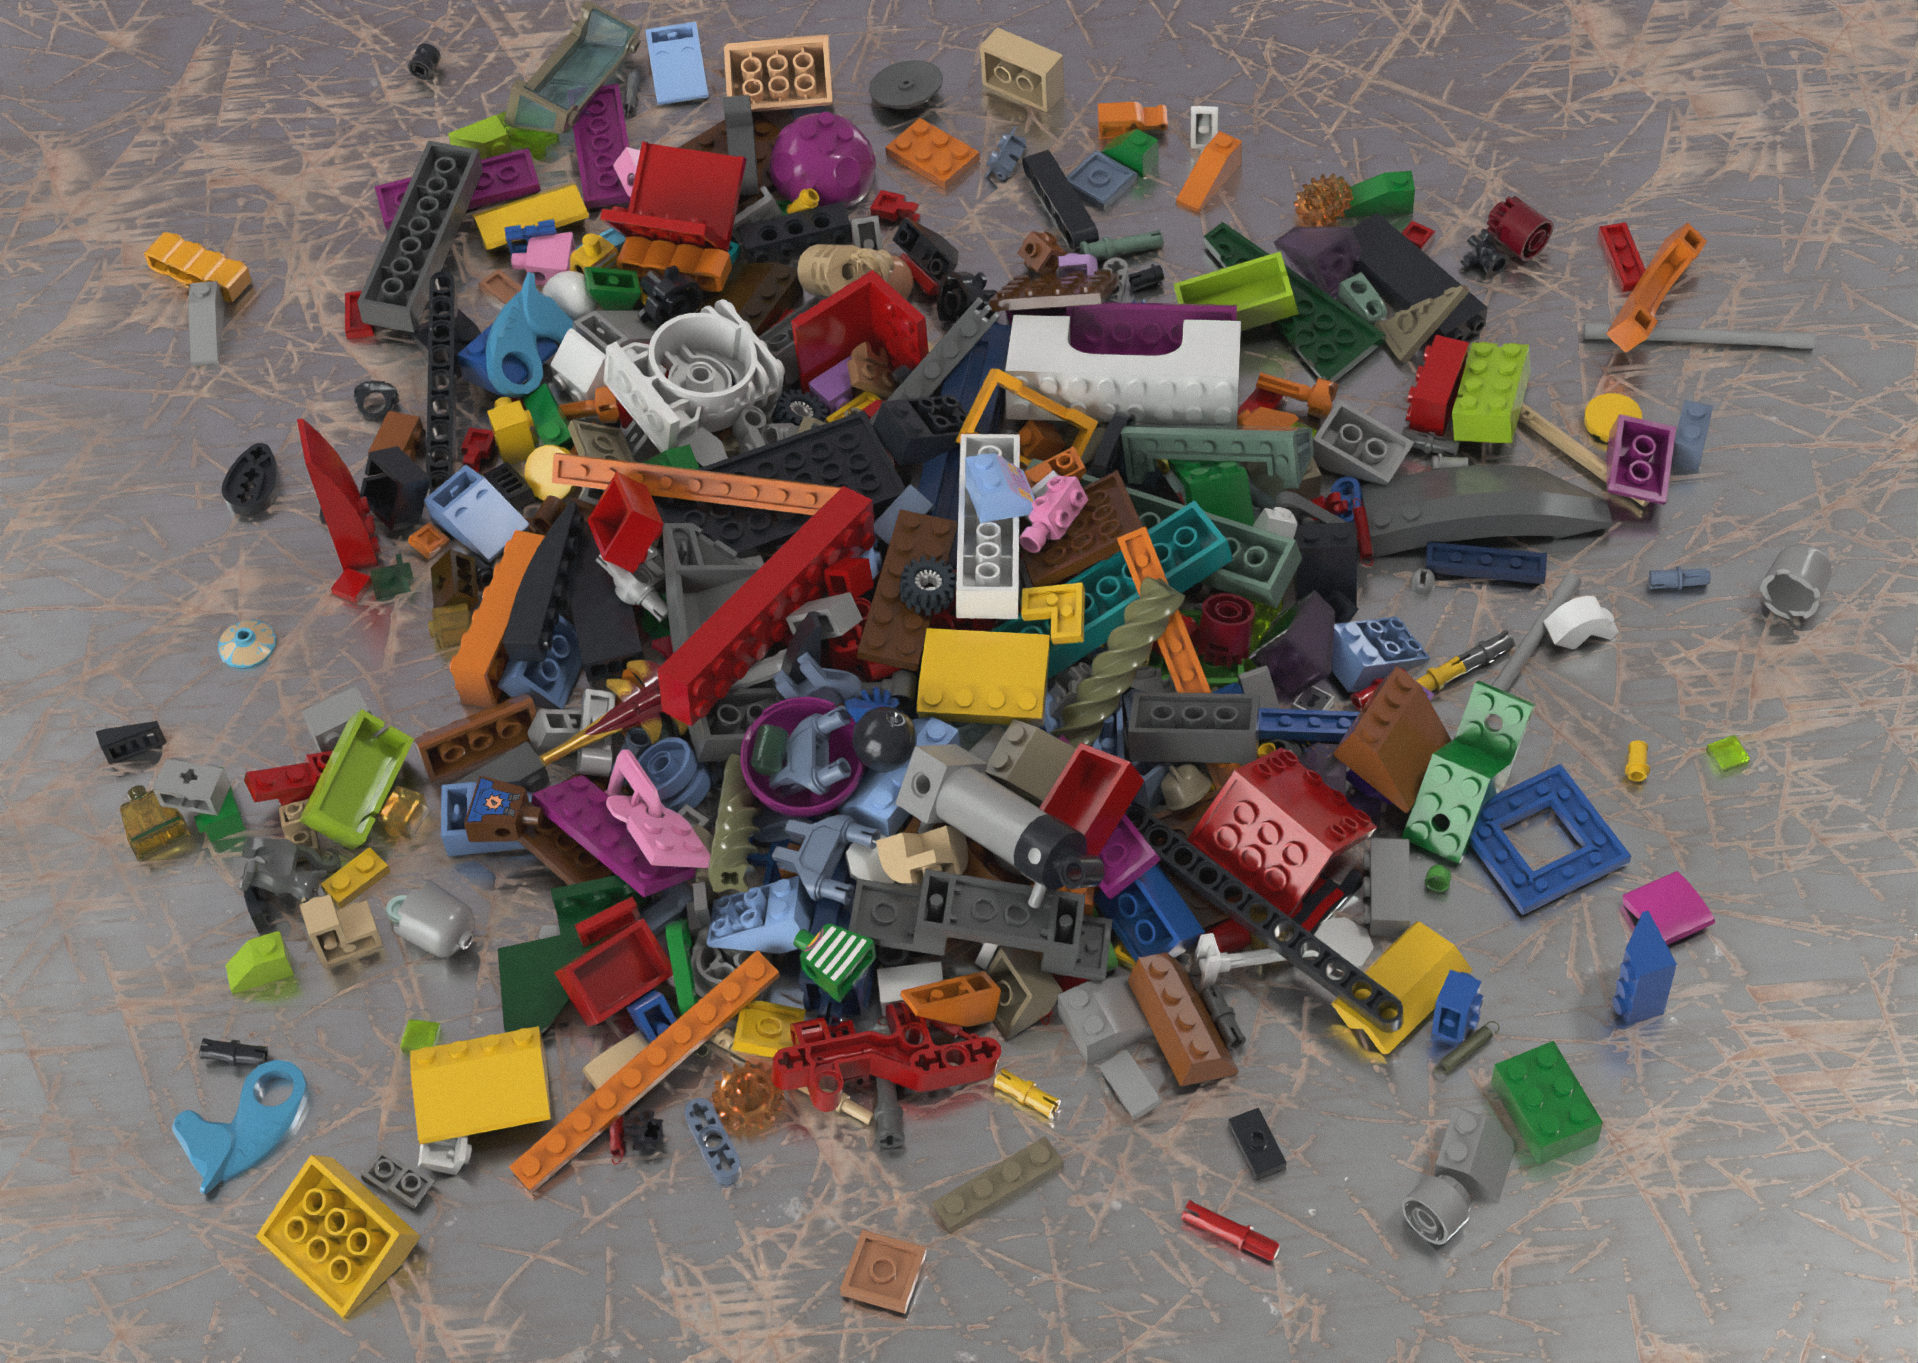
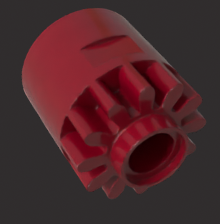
[1487,195,1554,261]
[1197,593,1255,668]

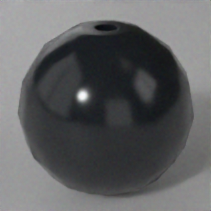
[852,707,918,772]

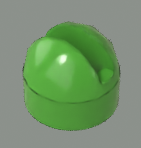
[1425,864,1452,893]

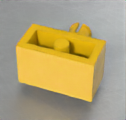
[487,397,539,465]

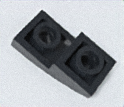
[243,864,270,933]

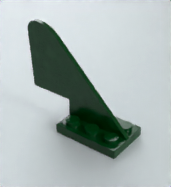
[498,875,653,1034]

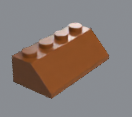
[414,693,537,782]
[1127,952,1239,1086]

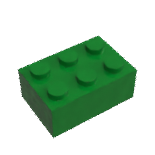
[1491,1041,1603,1165]

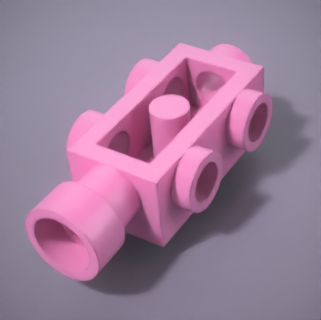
[1019,476,1089,553]

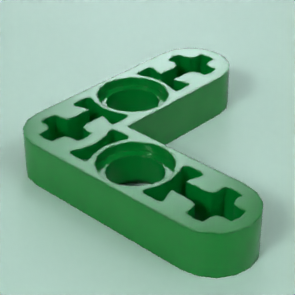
[666,918,698,1016]

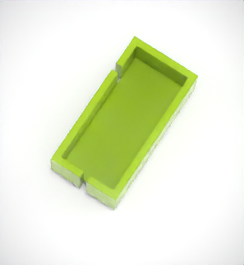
[1173,251,1298,331]
[1452,342,1531,443]
[299,709,414,851]

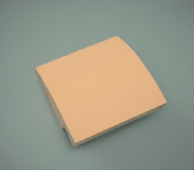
[724,34,833,112]

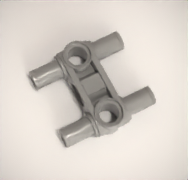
[595,545,668,622]

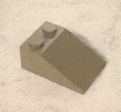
[985,718,1076,805]

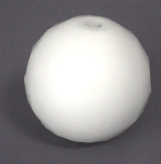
[542,271,598,321]

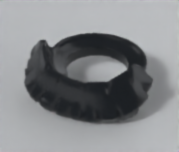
[353,380,400,421]

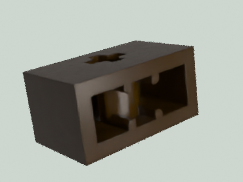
[431,549,479,622]

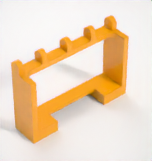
[956,369,1098,467]

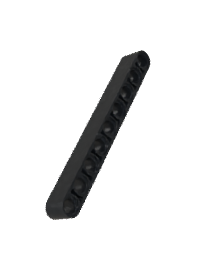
[426,271,458,495]

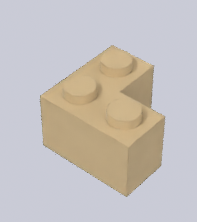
[299,894,383,967]

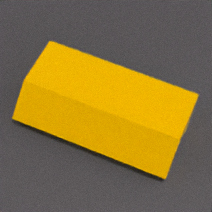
[471,183,589,250]
[1331,921,1473,1054]

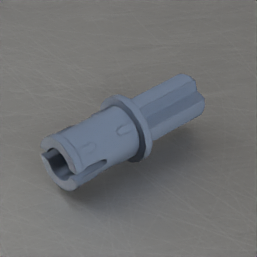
[1648,566,1711,590]

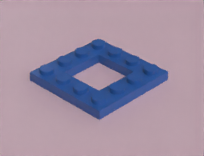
[1469,764,1632,915]

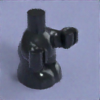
[1460,229,1509,276]

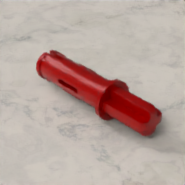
[1181,1200,1280,1261]

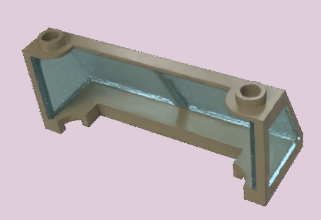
[504,0,641,134]

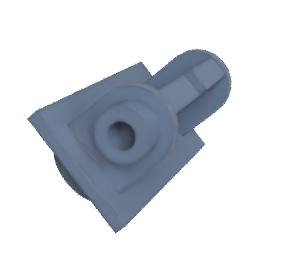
[985,126,1027,180]

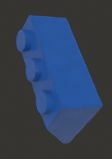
[457,322,558,397]
[1094,863,1205,962]
[1612,910,1677,1025]

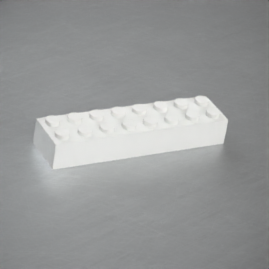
[956,434,1020,619]

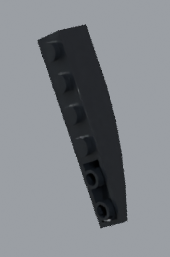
[503,502,585,662]

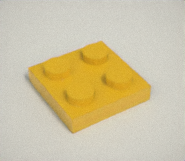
[732,1000,806,1058]

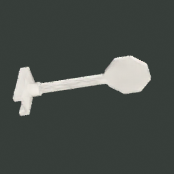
[845,834,1002,970]
[1190,917,1374,995]

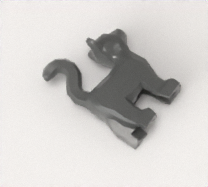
[239,837,340,903]

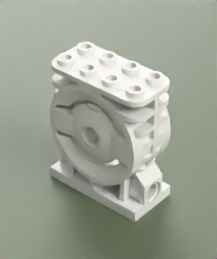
[604,299,785,452]

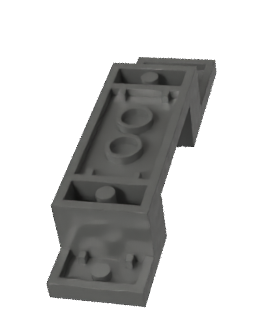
[849,869,1112,982]

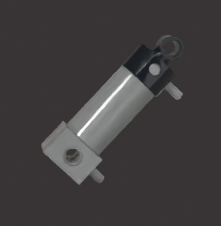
[895,744,1105,908]

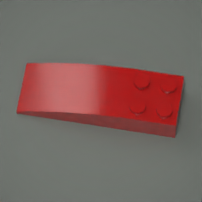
[297,418,381,571]

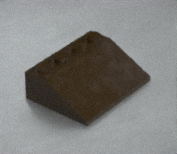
[696,262,803,337]

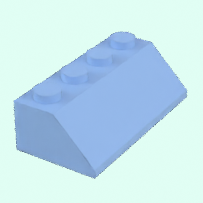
[837,716,960,837]

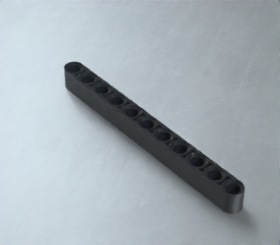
[1125,805,1404,1033]

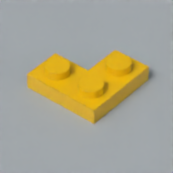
[1021,583,1085,645]

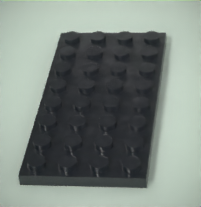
[651,410,906,559]

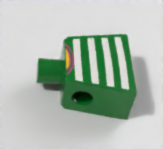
[793,923,876,1003]

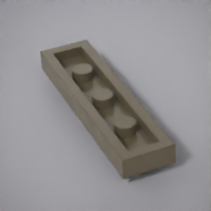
[932,1136,1064,1234]

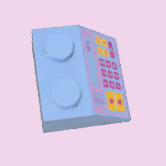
[965,453,1035,523]

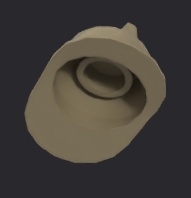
[1161,764,1211,811]

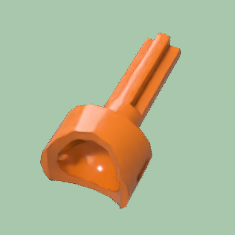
[1256,372,1339,420]
[559,386,620,424]

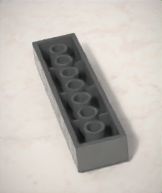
[357,140,483,333]

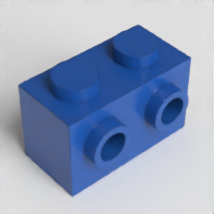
[1431,969,1484,1044]

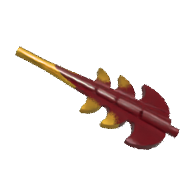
[539,636,689,767]

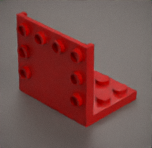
[600,141,747,252]
[791,270,929,397]
[1187,747,1377,917]

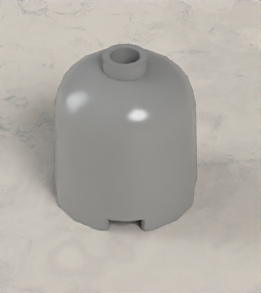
[1760,544,1832,619]
[393,879,475,957]

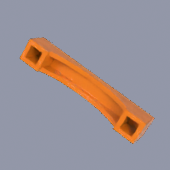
[1606,222,1707,353]

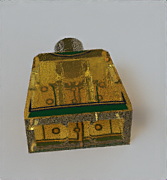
[120,785,192,860]

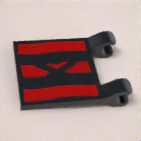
[1290,869,1363,934]

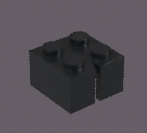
[360,446,431,531]

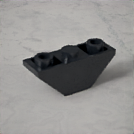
[892,218,959,285]

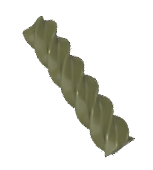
[1050,576,1185,749]
[708,753,763,893]

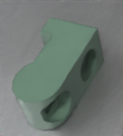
[1337,273,1387,325]

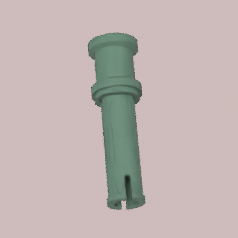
[1080,230,1164,261]

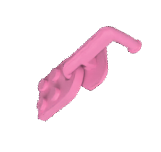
[605,749,711,868]

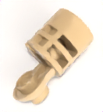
[797,244,894,297]

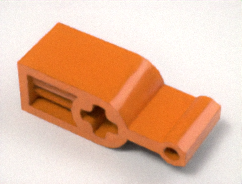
[1098,102,1168,139]

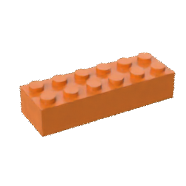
[450,530,545,708]

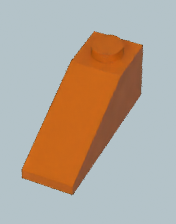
[1176,131,1242,213]
[900,971,1001,1027]

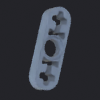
[684,1098,743,1185]

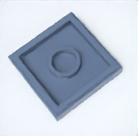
[1066,150,1137,210]

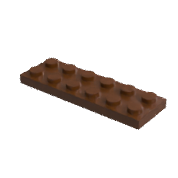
[857,509,958,671]

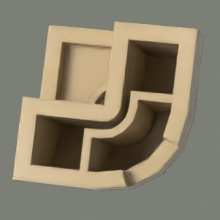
[876,826,968,885]

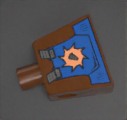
[464,776,543,842]

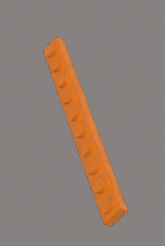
[552,453,842,515]
[1117,526,1241,790]
[509,950,780,1194]

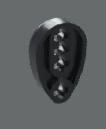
[1091,411,1136,479]
[221,443,280,515]

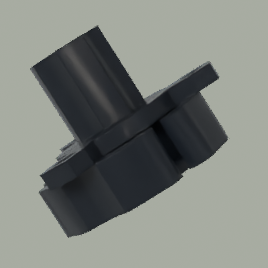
[638,265,703,328]
[937,271,999,331]

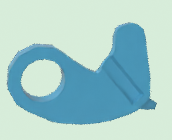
[486,272,573,398]
[172,1060,309,1195]

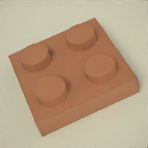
[840,1230,927,1314]

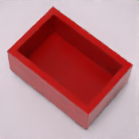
[1405,335,1469,437]
[587,472,664,573]
[1039,742,1145,856]
[554,918,673,1027]

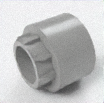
[1401,1175,1471,1245]

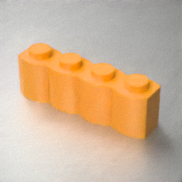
[144,232,252,303]

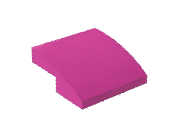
[1622,871,1715,945]

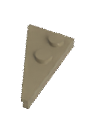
[1374,285,1470,363]

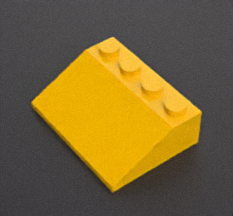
[917,628,1050,727]
[410,1026,551,1145]
[255,1154,421,1318]

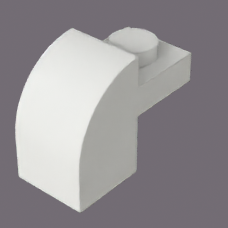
[1543,596,1619,650]

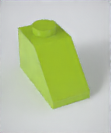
[448,115,512,160]
[225,930,294,994]

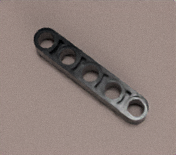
[1022,149,1099,251]

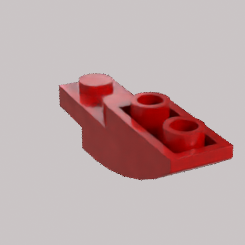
[244,750,333,806]

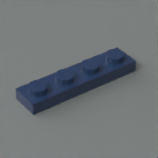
[1425,542,1547,584]

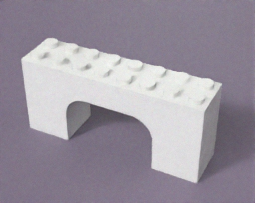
[1005,315,1241,426]

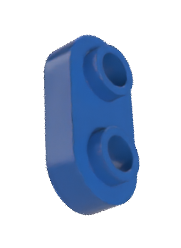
[1331,477,1362,522]

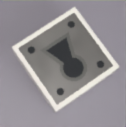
[1292,683,1335,710]

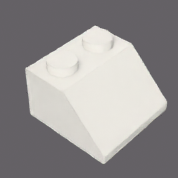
[551,328,606,402]

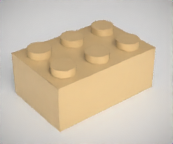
[980,27,1064,113]

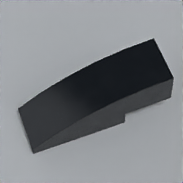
[778,611,821,701]

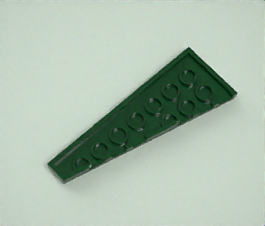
[1204,222,1385,382]

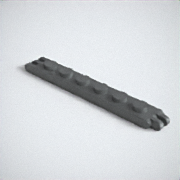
[870,297,1001,448]

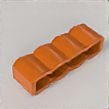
[616,236,732,292]

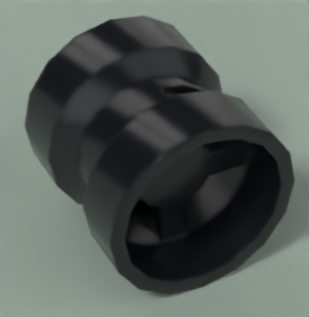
[408,43,441,80]

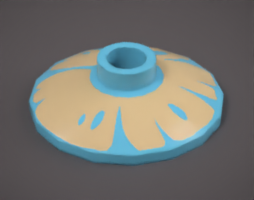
[218,619,276,669]

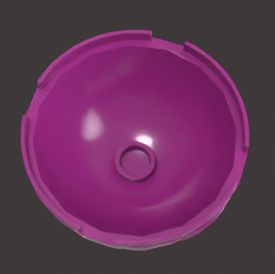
[770,112,876,208]

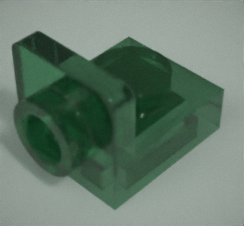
[370,553,414,599]

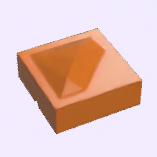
[408,522,450,560]

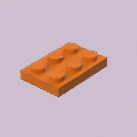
[885,118,980,190]

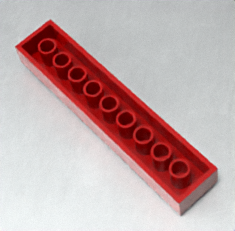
[657,486,875,727]

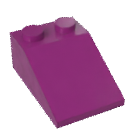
[1606,414,1676,505]

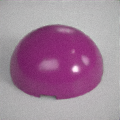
[740,697,866,818]

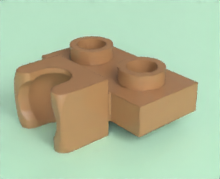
[847,341,896,399]

